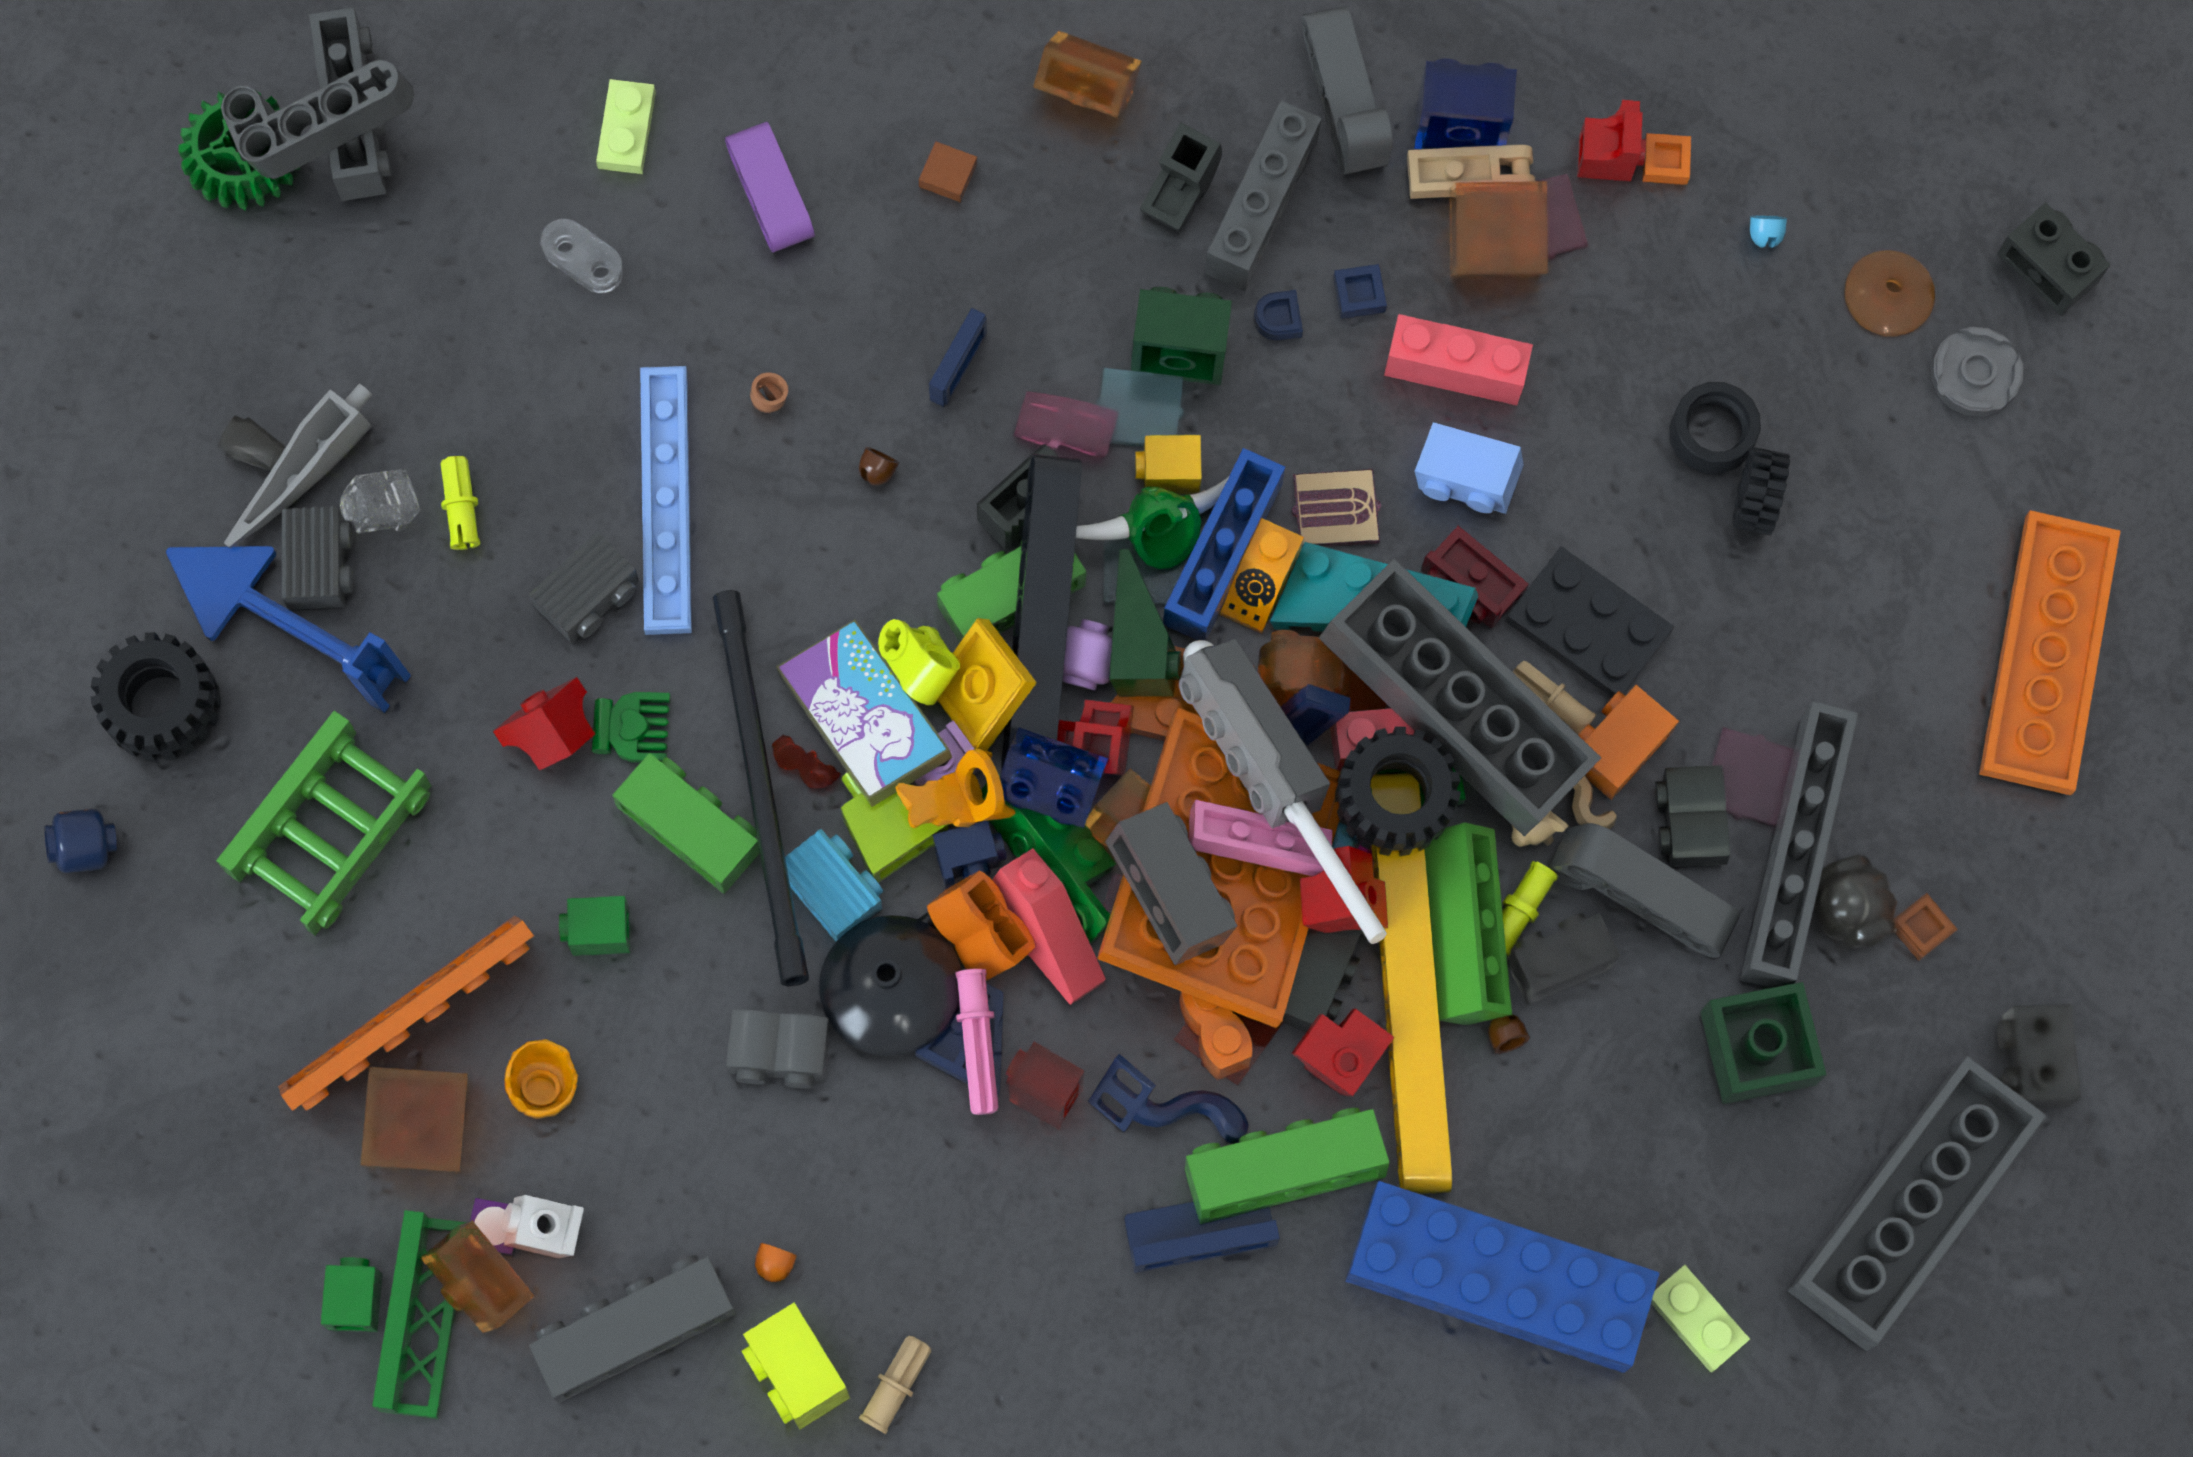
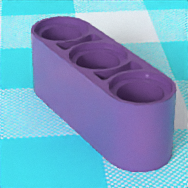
[725,121,815,253]

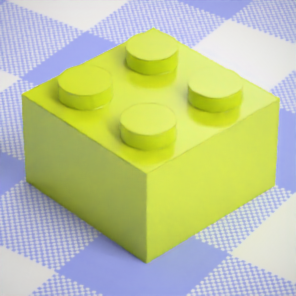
[741,1302,850,1430]

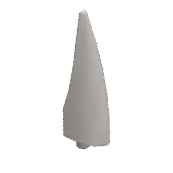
[224,383,373,549]

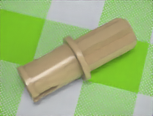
[1513,661,1597,735]
[859,1336,931,1434]

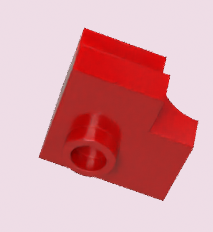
[1577,100,1646,182]
[493,677,595,771]
[1054,700,1134,776]
[1300,846,1388,933]
[1291,1009,1394,1096]

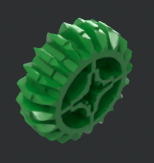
[178,91,301,210]

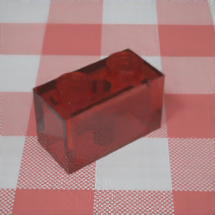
[1006,1042,1085,1130]

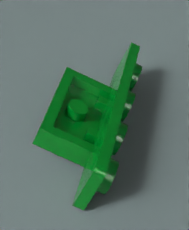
[981,774,1116,943]

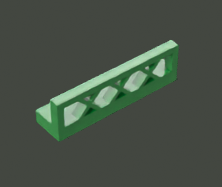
[372,1210,469,1419]

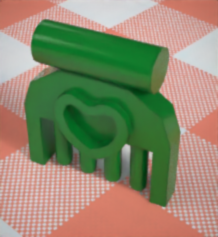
[592,692,671,763]

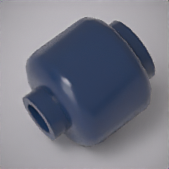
[44,809,117,873]

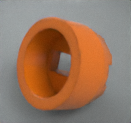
[755,1243,797,1282]

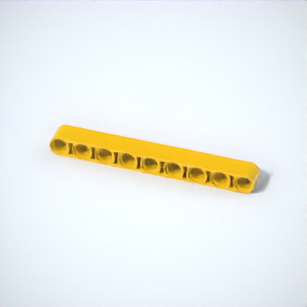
[1370,773,1452,1194]

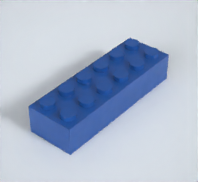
[1345,1181,1660,1373]

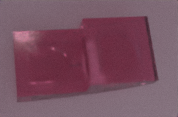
[1013,391,1119,459]

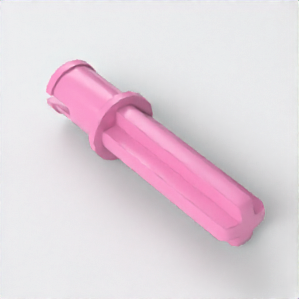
[955,969,998,1115]

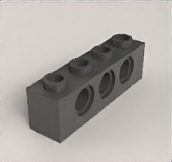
[1204,100,1322,291]

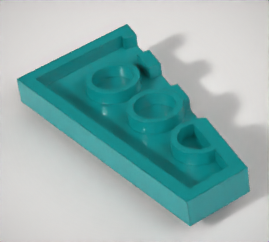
[1270,542,1479,631]

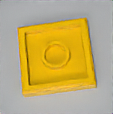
[937,618,1037,751]

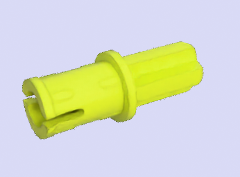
[441,456,480,550]

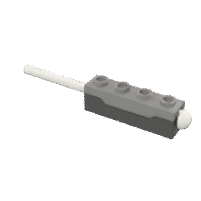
[1179,639,1387,944]

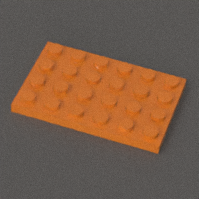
[1097,707,1341,1028]

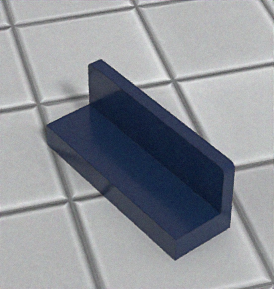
[1124,1202,1280,1273]

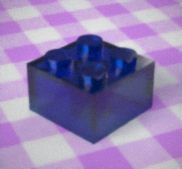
[1414,58,1517,149]

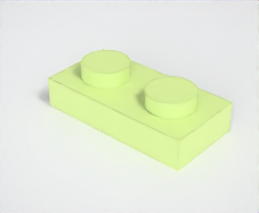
[596,79,656,174]
[1651,1265,1750,1373]

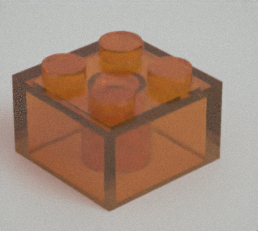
[1450,181,1548,278]
[360,1067,469,1174]

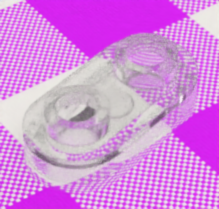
[541,219,624,293]

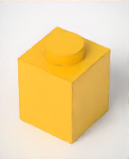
[1135,435,1202,494]

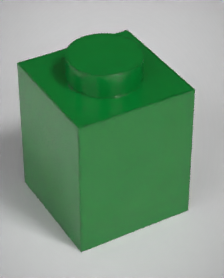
[559,896,630,956]
[321,1257,383,1332]

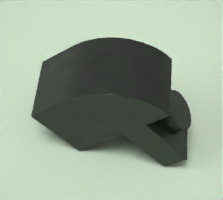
[1140,122,1222,233]

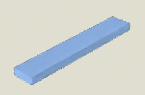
[640,366,692,635]

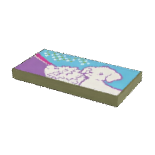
[776,619,952,807]

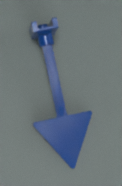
[166,546,411,713]

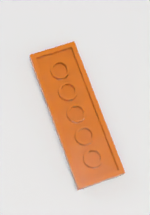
[1979,510,2121,796]
[278,915,534,1111]

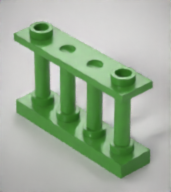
[216,710,431,936]

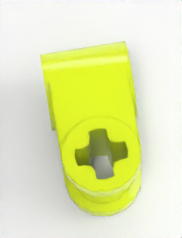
[878,619,960,705]

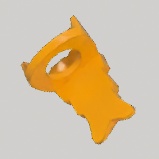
[895,749,1016,829]

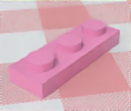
[1189,800,1332,876]

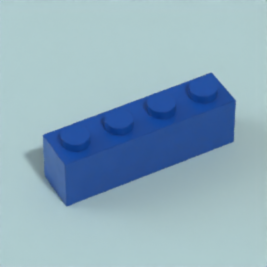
[1163,448,1285,641]

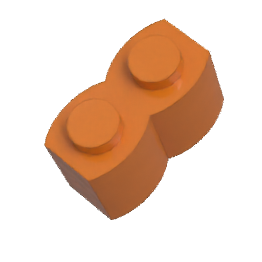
[927,870,1035,981]
[1180,992,1252,1080]

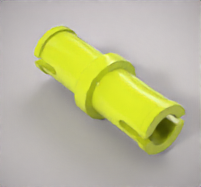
[1502,861,1558,956]

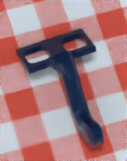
[1088,1054,1249,1144]

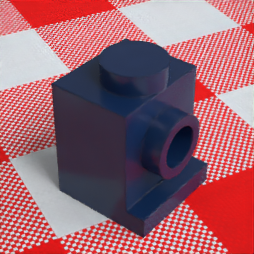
[933,821,1007,890]

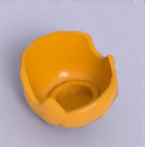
[504,1039,578,1119]

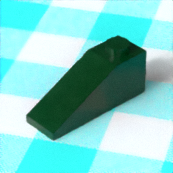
[1109,549,1183,697]

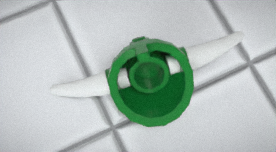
[1076,476,1229,569]

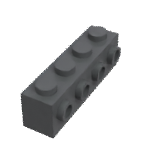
[309,7,392,201]
[528,1255,736,1404]

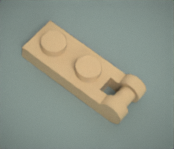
[1407,145,1536,199]

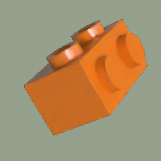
[1578,685,1679,800]

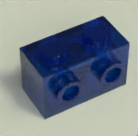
[1000,727,1108,828]

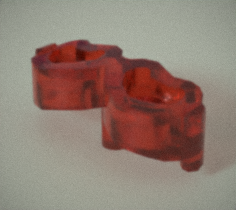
[772,734,841,789]

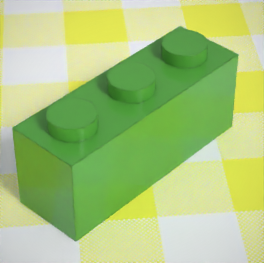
[937,542,1086,643]
[612,753,760,894]

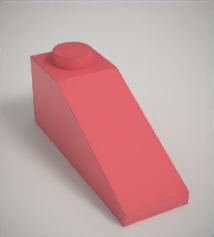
[992,848,1106,1005]

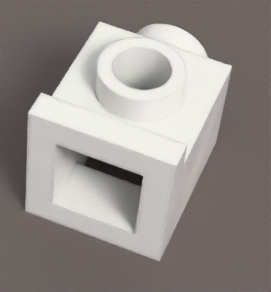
[501,1195,584,1258]

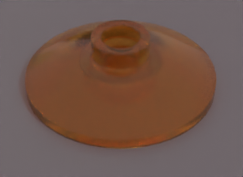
[1844,250,1935,336]

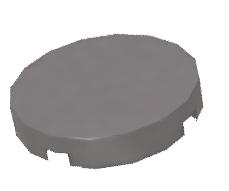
[1930,327,2023,417]

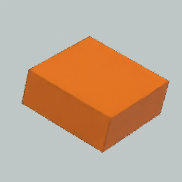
[1642,133,1691,185]

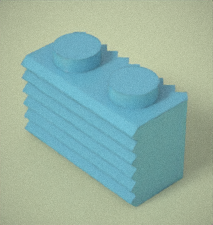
[785,829,883,942]

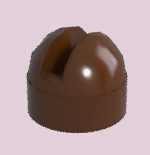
[859,447,899,486]
[1488,1014,1530,1054]

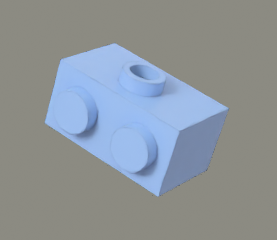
[1415,422,1524,514]

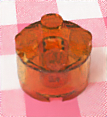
[1258,630,1352,712]

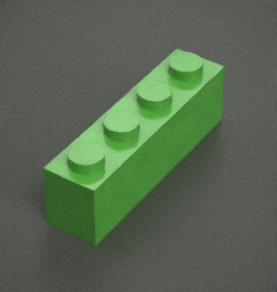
[1425,823,1512,1025]
[1185,1108,1390,1225]

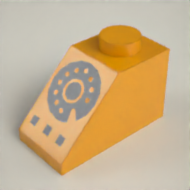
[1220,518,1304,634]

